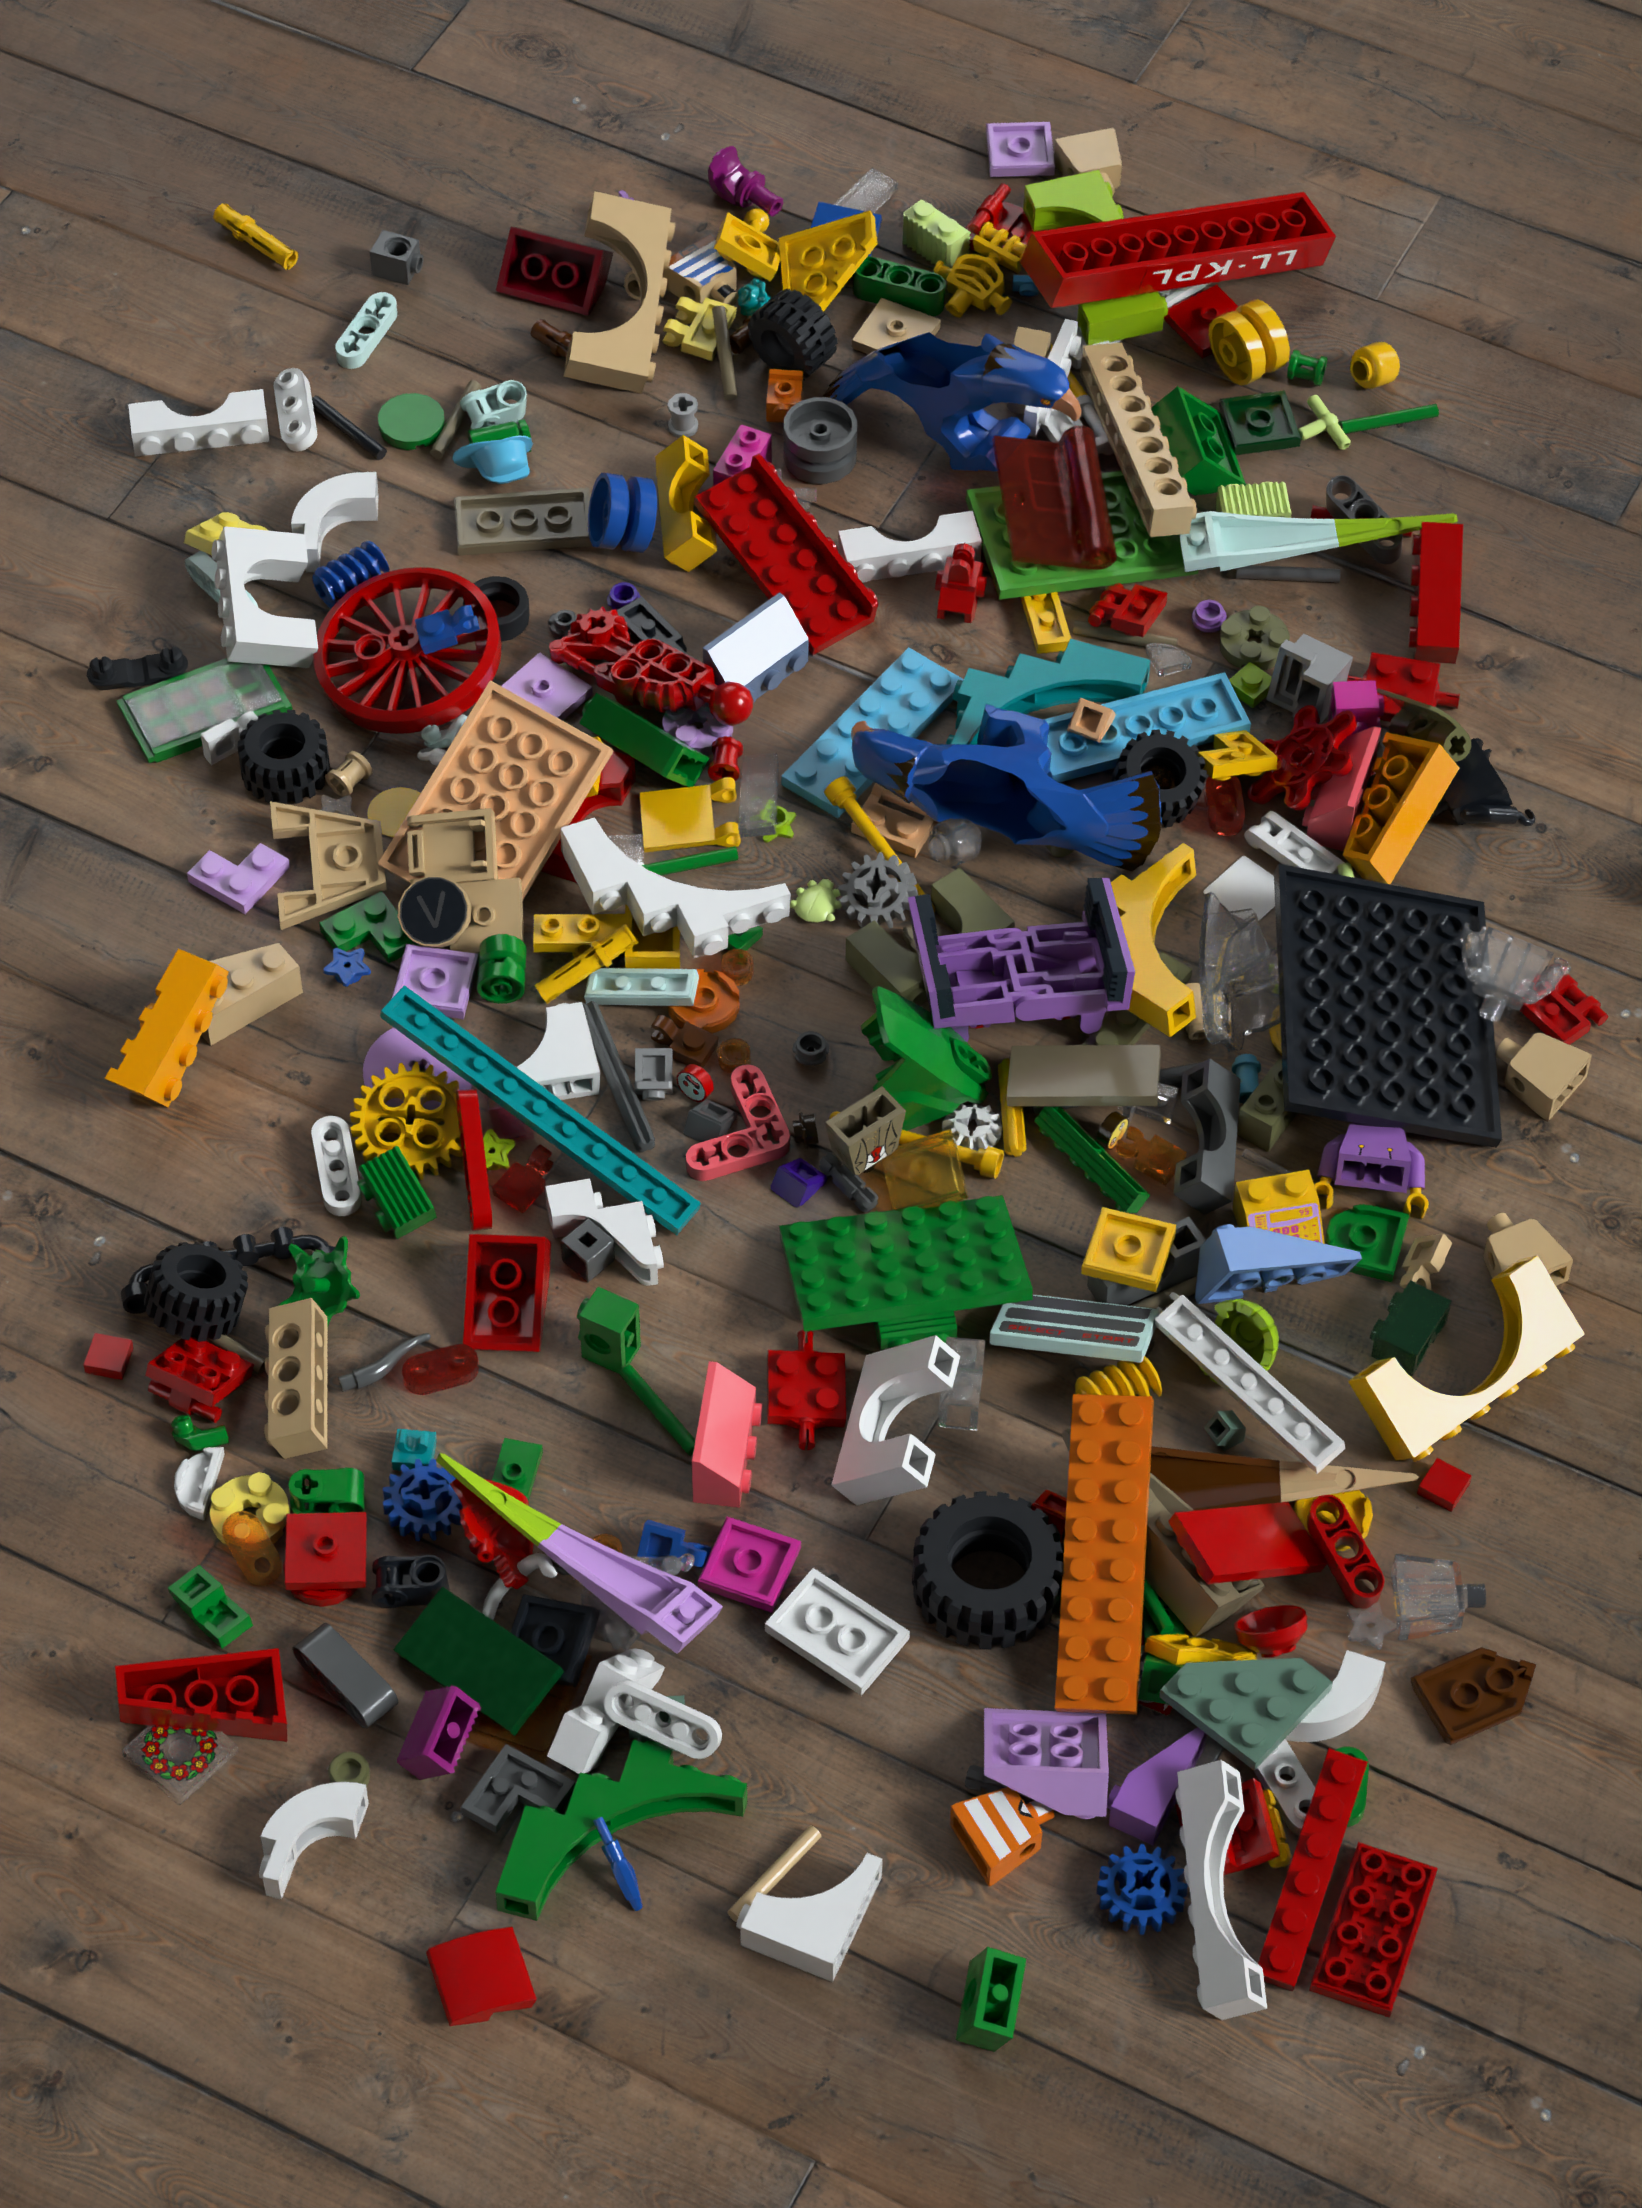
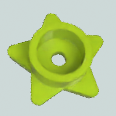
[751,804,796,843]
[483,1129,516,1170]

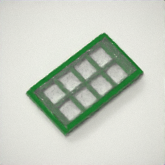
[116,658,293,763]

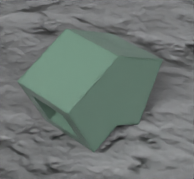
[1204,1410,1246,1451]

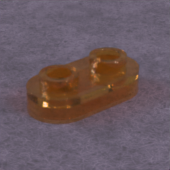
[222,1511,282,1586]

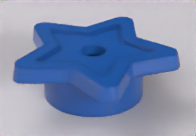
[323,948,371,987]

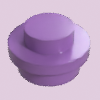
[1192,600,1227,632]

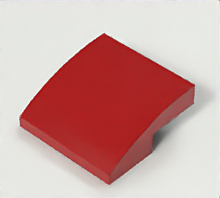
[1175,1778,1281,1875]
[426,1926,537,2026]

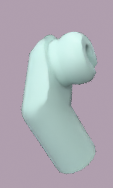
[421,714,467,749]

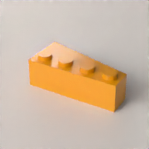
[1343,732,1459,884]
[105,948,229,1108]

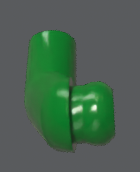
[171,1415,229,1451]

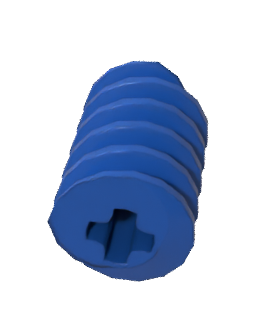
[312,540,390,609]

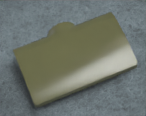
[1377,688,1471,762]

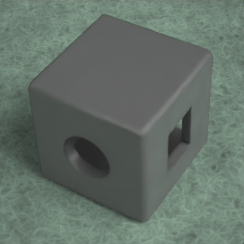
[561,1219,615,1282]

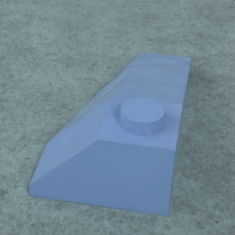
[1195,1224,1362,1304]

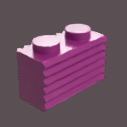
[397,1685,481,1780]

